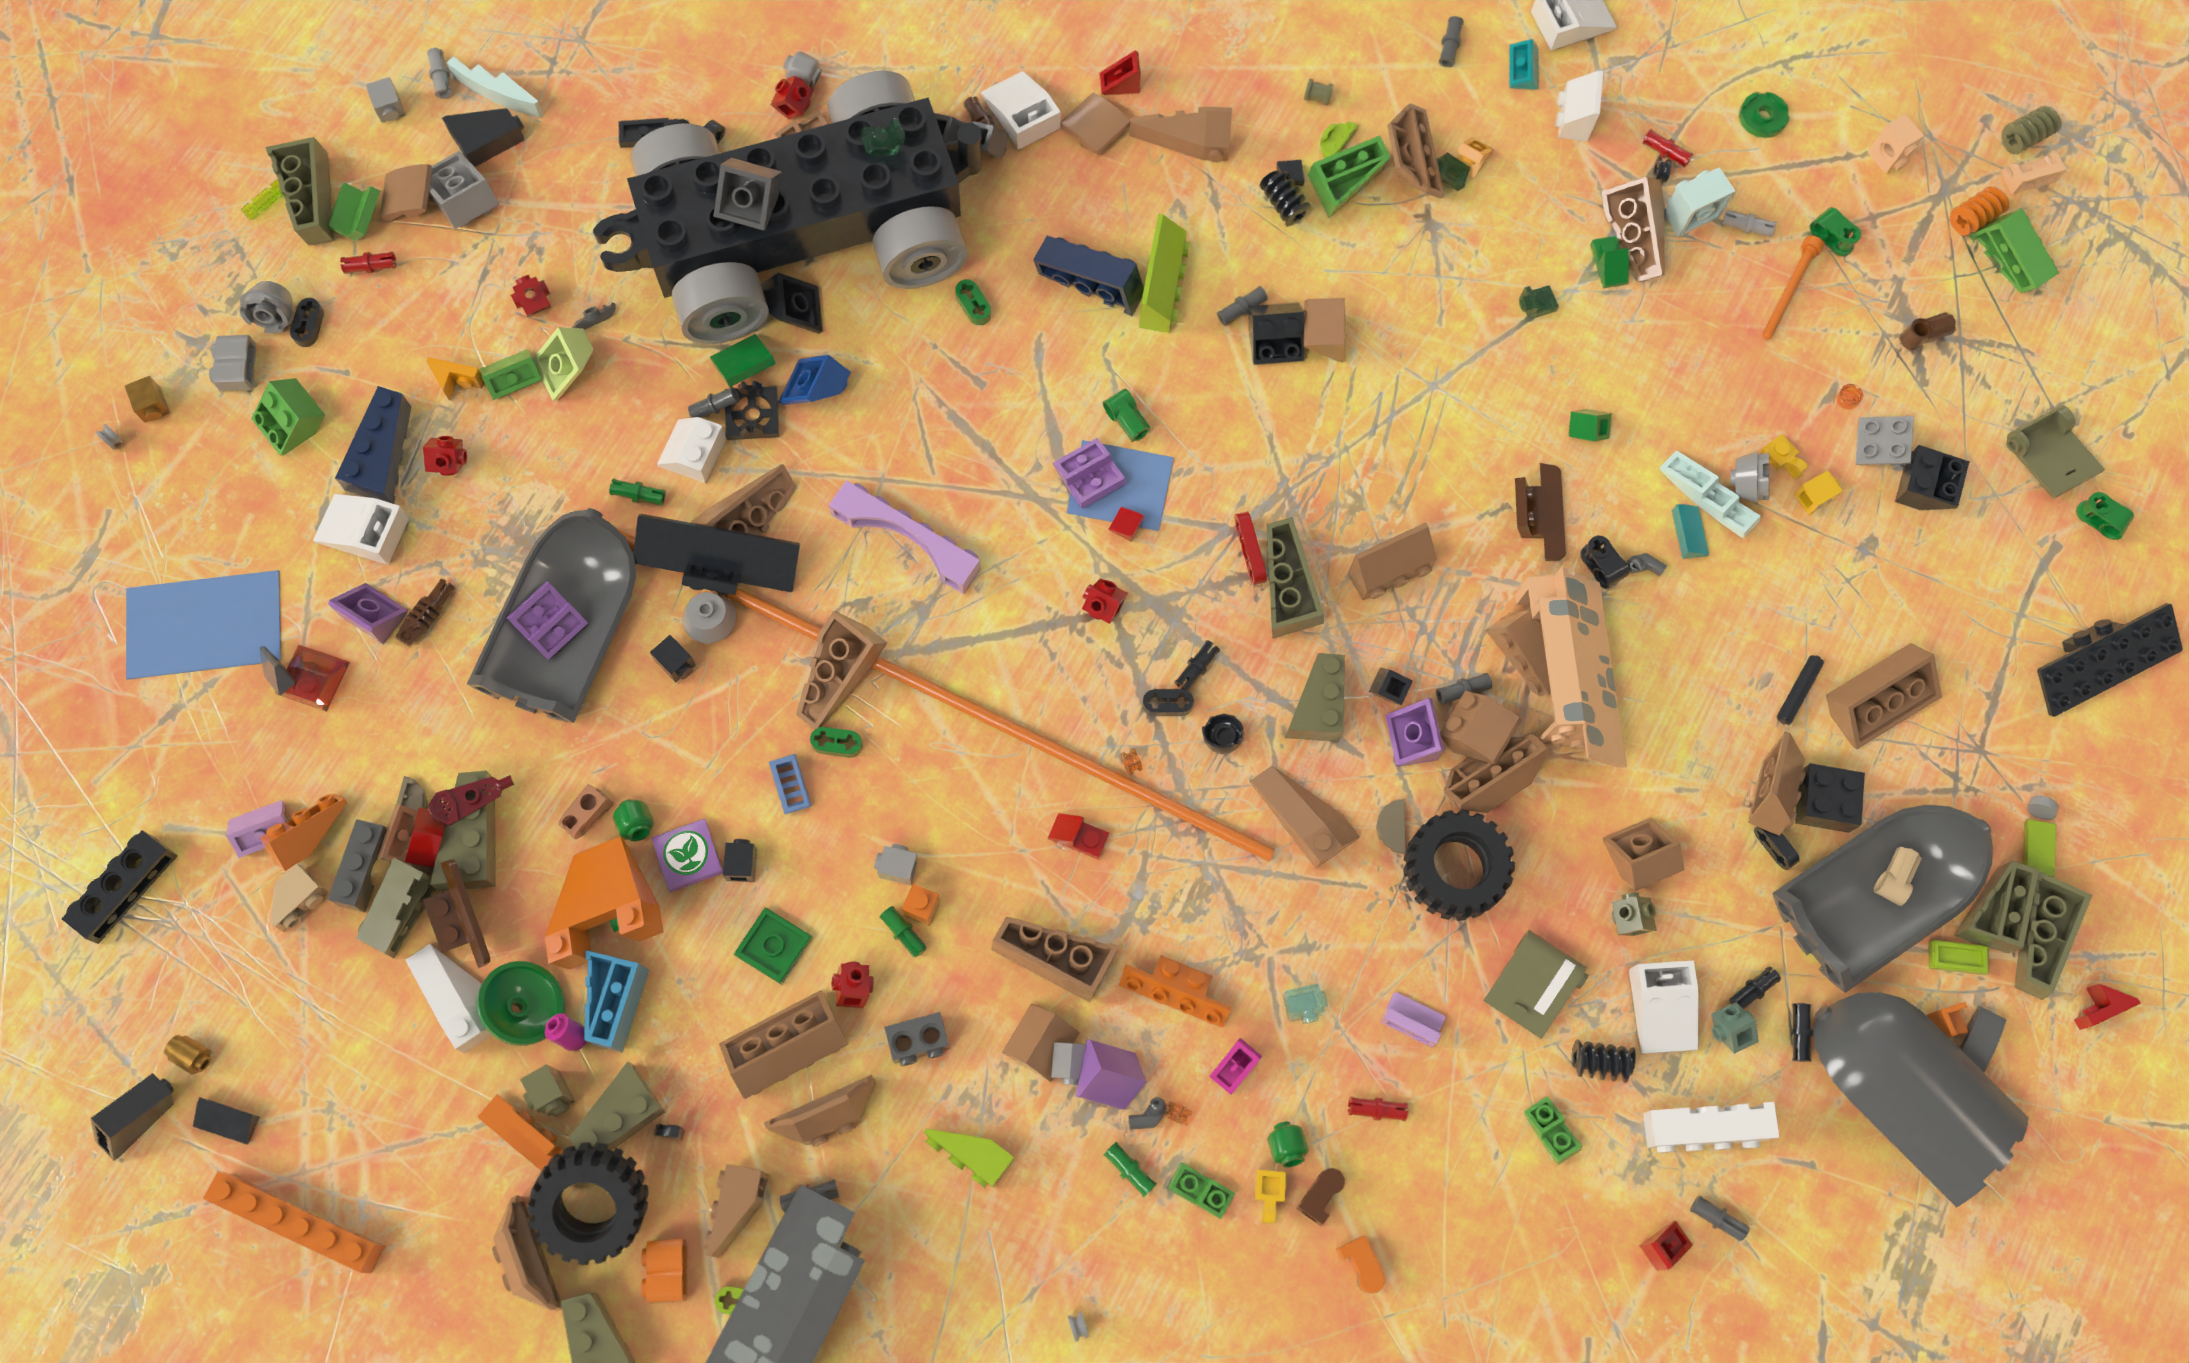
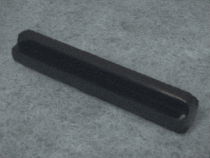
[1777,655,1824,725]

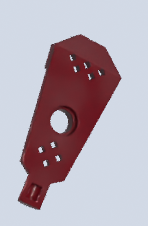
[428,775,514,826]

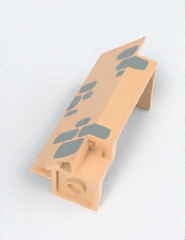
[1515,566,1627,768]

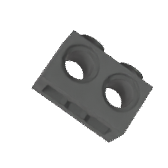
[885,1012,950,1066]

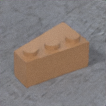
[1485,609,1551,696]

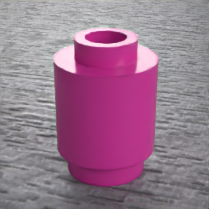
[545,1013,587,1051]

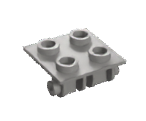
[1855,416,1914,471]

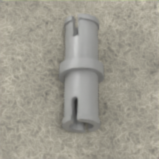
[427,48,452,99]
[1722,209,1777,238]

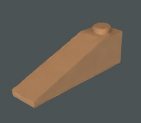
[1129,107,1232,162]
[1250,766,1360,869]

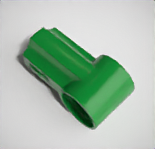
[1102,388,1151,442]

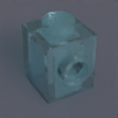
[1282,984,1328,1024]

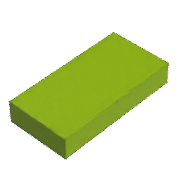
[2023,819,2056,877]
[1929,940,1989,975]

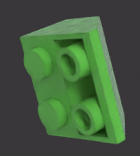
[251,378,325,456]

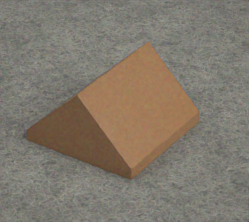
[1304,298,1346,363]
[1002,1004,1080,1082]

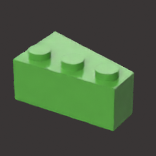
[1307,136,1391,218]
[1968,208,2059,293]

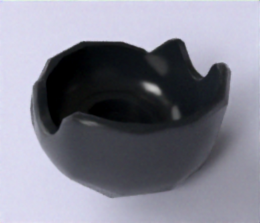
[1202,714,1245,754]

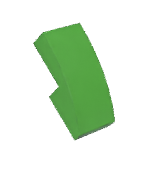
[1524,1096,1582,1165]
[1167,1162,1235,1219]

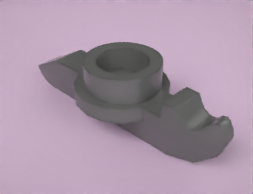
[572,302,616,330]

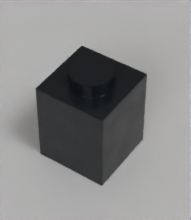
[650,635,696,683]
[1369,668,1413,705]
[723,839,757,882]

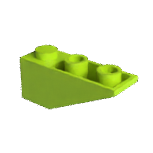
[924,1128,1015,1188]

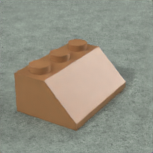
[1348,523,1437,600]
[1748,731,1806,836]

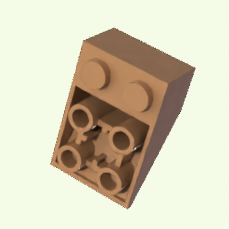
[704,1164,769,1258]

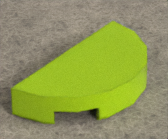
[1320,121,1358,158]

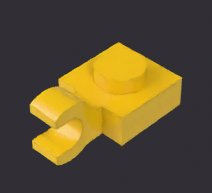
[1760,434,1808,479]
[1255,1170,1286,1224]

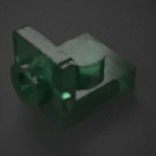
[861,118,905,156]
[1437,153,1470,191]
[1519,285,1559,320]

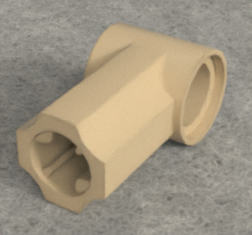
[1874,847,1922,906]

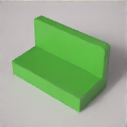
[327,183,380,242]
[480,349,542,400]

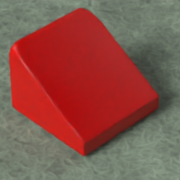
[1108,507,1144,542]

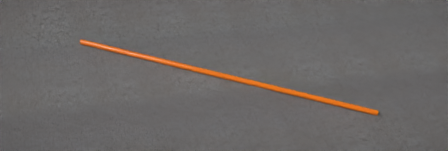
[616,528,1275,862]

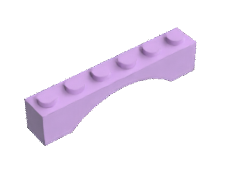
[829,480,981,594]

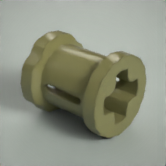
[1304,78,1334,106]

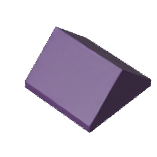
[328,583,408,644]
[1385,698,1444,767]
[1076,1039,1147,1110]

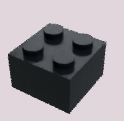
[1795,763,1865,833]

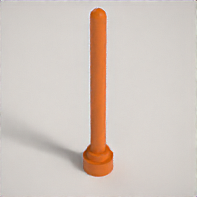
[1762,236,1824,339]

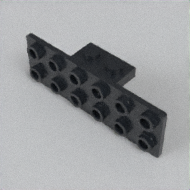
[633,514,800,595]
[2037,603,2183,717]

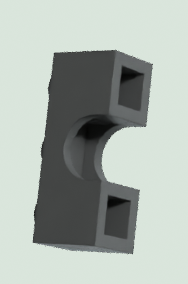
[934,113,1009,159]
[327,819,387,913]

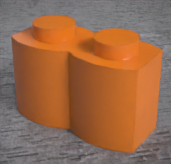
[641,1238,687,1303]

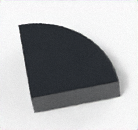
[1276,160,1305,186]
[654,1124,685,1140]

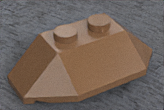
[1387,103,1445,199]
[1444,733,1549,813]
[764,1075,876,1147]
[492,1195,562,1311]

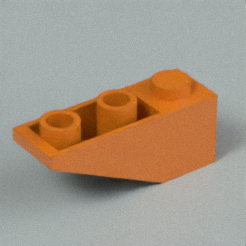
[260,793,347,871]

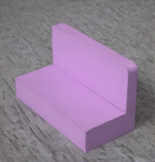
[226,800,287,858]
[1380,992,1445,1048]

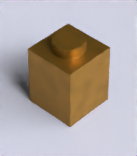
[124,375,170,422]

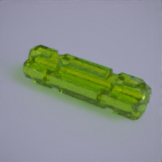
[241,179,283,220]

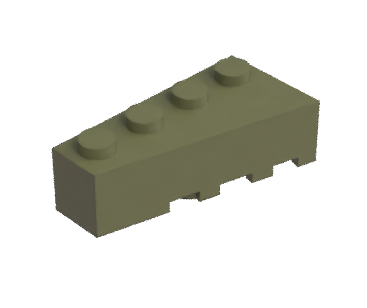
[265,137,333,245]
[430,771,496,891]
[2014,871,2092,1000]

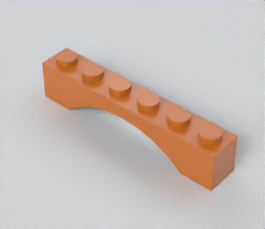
[203,1171,385,1274]

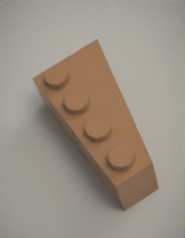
[991,916,1119,1003]

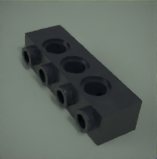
[61,830,178,944]

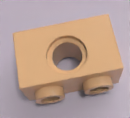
[1867,114,1924,174]

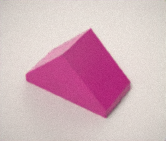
[1209,1038,1262,1095]

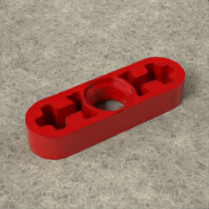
[1234,511,1267,585]

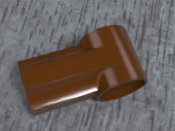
[1900,312,1956,350]

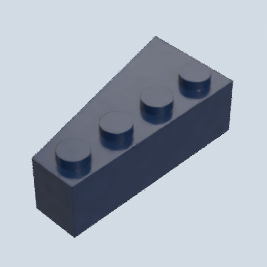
[1033,236,1144,316]
[335,386,411,504]

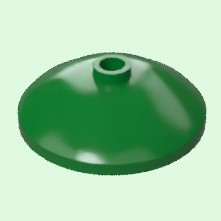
[477,961,565,1046]

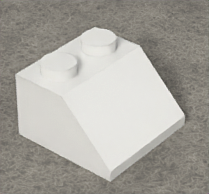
[1555,71,1603,141]
[657,417,726,483]

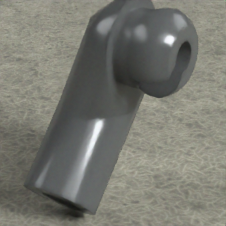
[1627,553,1667,577]
[1129,1097,1167,1130]

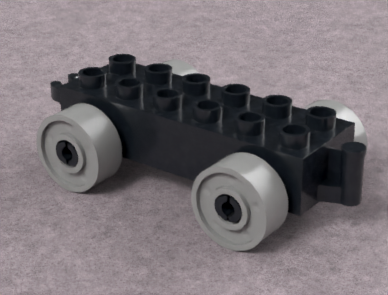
[593,71,982,344]

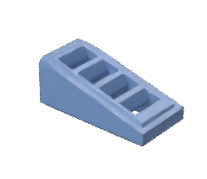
[769,754,811,814]

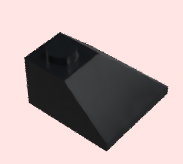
[761,272,823,334]

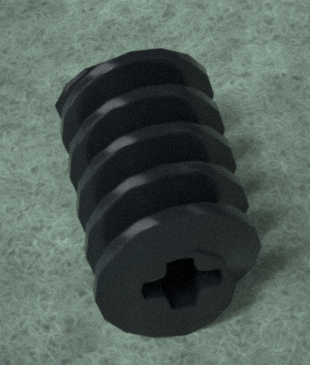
[1259,171,1311,227]
[1571,1040,1636,1083]

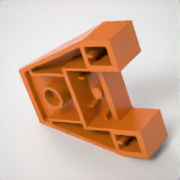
[545,836,664,970]

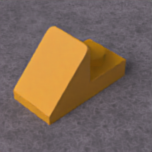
[1454,137,1493,178]
[426,357,484,400]

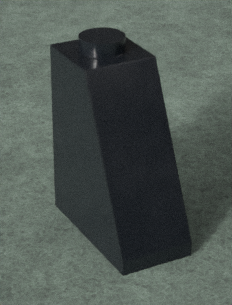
[442,108,525,167]
[90,1073,174,1161]

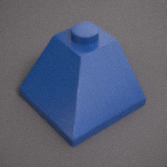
[778,355,851,405]

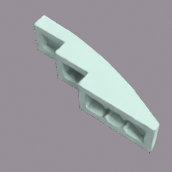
[446,56,544,118]
[1660,451,1761,539]

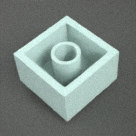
[1664,167,1735,237]

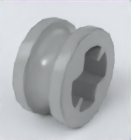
[95,424,124,450]
[1067,1311,1089,1342]

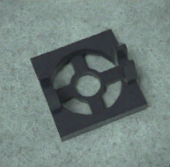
[725,381,779,440]

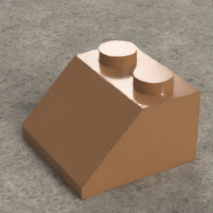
[1440,691,1522,764]
[1603,818,1684,891]

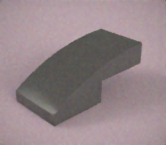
[1960,1006,2006,1072]

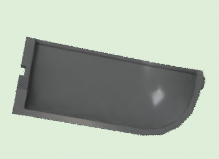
[467,508,636,723]
[1772,805,1993,993]
[1813,992,2029,1208]

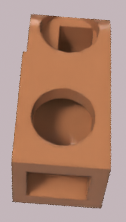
[558,783,614,839]

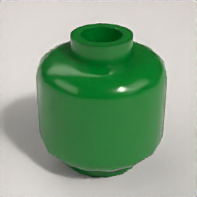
[613,799,654,842]
[1267,1121,1309,1168]

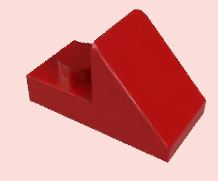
[1048,813,1109,860]
[2074,984,2141,1030]

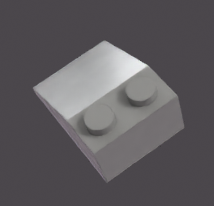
[429,151,499,229]

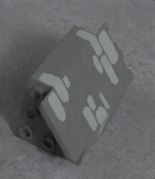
[706,1184,865,1363]

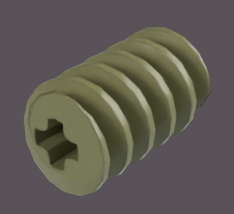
[2001,106,2062,154]

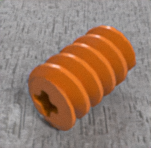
[1950,186,2010,236]

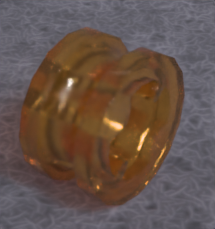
[1836,384,1863,410]
[1120,748,1143,775]
[1164,1102,1192,1126]

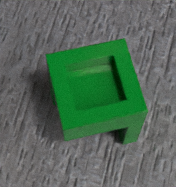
[1569,409,1612,441]

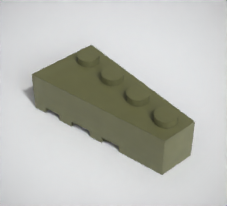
[1267,517,1324,638]

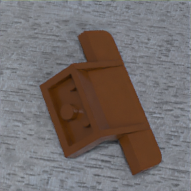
[1515,463,1566,561]
[423,859,491,968]

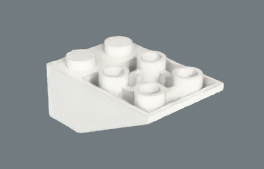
[1531,0,1617,51]
[980,71,1061,150]
[313,494,409,565]
[1629,960,1698,1054]

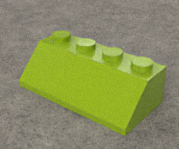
[1139,213,1190,333]

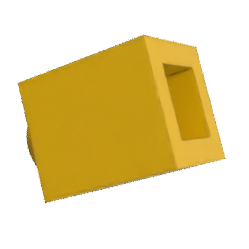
[1794,470,1843,515]

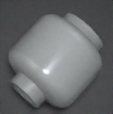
[783,51,822,87]

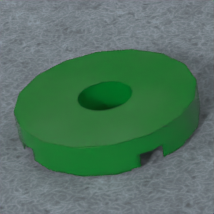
[1739,92,1789,138]

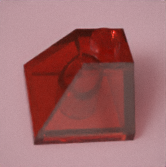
[275,644,350,712]

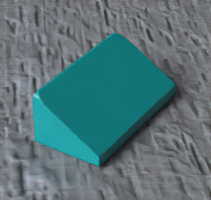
[1509,39,1539,90]
[1672,504,1709,559]

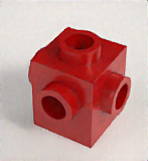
[770,75,814,120]
[511,275,551,317]
[423,436,467,476]
[1082,578,1128,624]
[831,961,874,1008]

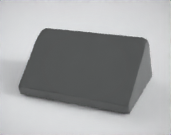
[259,646,295,696]

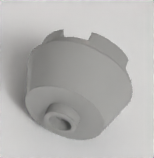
[240,281,293,333]
[1730,451,1770,503]
[682,592,736,644]

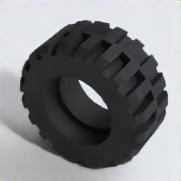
[1403,810,1515,921]
[527,1142,649,1265]

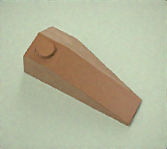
[1601,176,1664,282]
[690,464,796,535]
[796,611,887,730]

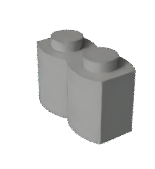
[209,335,256,391]

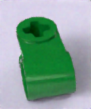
[1809,207,1861,256]
[2076,492,2134,540]

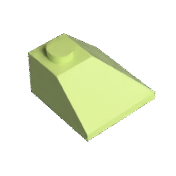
[533,327,594,401]

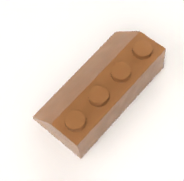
[1826,643,1942,749]
[719,990,848,1099]

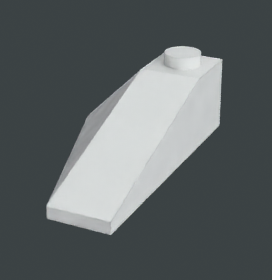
[405,944,492,1054]

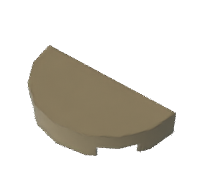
[396,776,427,811]
[1376,799,1406,854]

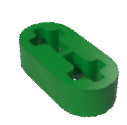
[955,279,991,325]
[810,727,863,758]

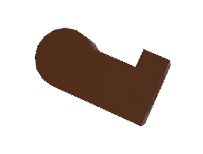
[1296,1168,1345,1226]

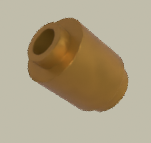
[164,1035,211,1075]

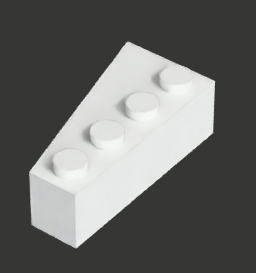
[1643,1102,1779,1153]

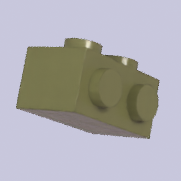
[520,1064,575,1117]

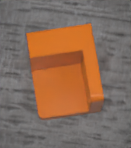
[1927,1002,1968,1038]

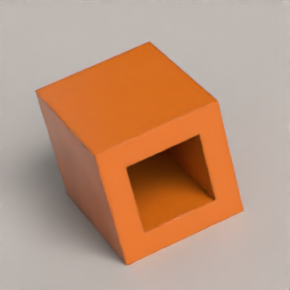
[901,884,940,926]

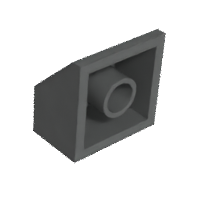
[714,158,782,230]

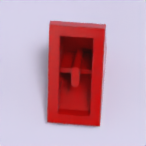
[1099,50,1141,95]
[405,807,445,868]
[1639,1220,1693,1271]

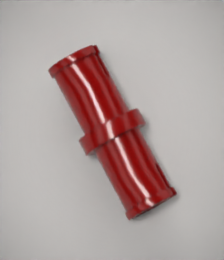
[1642,129,1693,168]
[340,252,397,274]
[1348,1097,1408,1121]

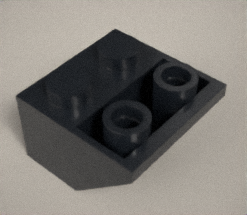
[1248,302,1304,365]
[1895,445,1970,510]

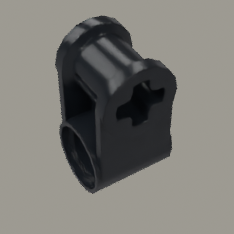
[1580,535,1630,589]

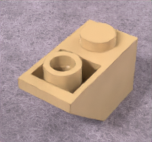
[270,863,327,932]

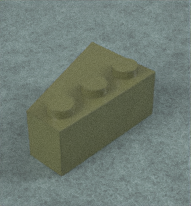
[1954,861,2039,954]
[569,1061,665,1150]
[561,1293,636,1363]

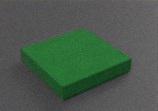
[710,334,776,387]
[733,907,813,985]

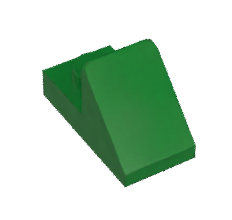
[1590,236,1629,289]

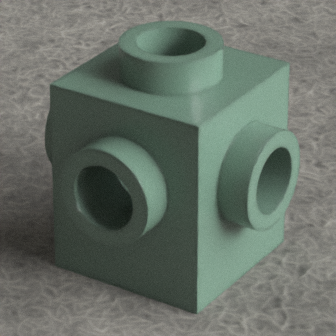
[1711,1002,1759,1054]

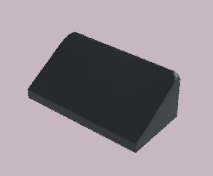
[193,1097,260,1145]

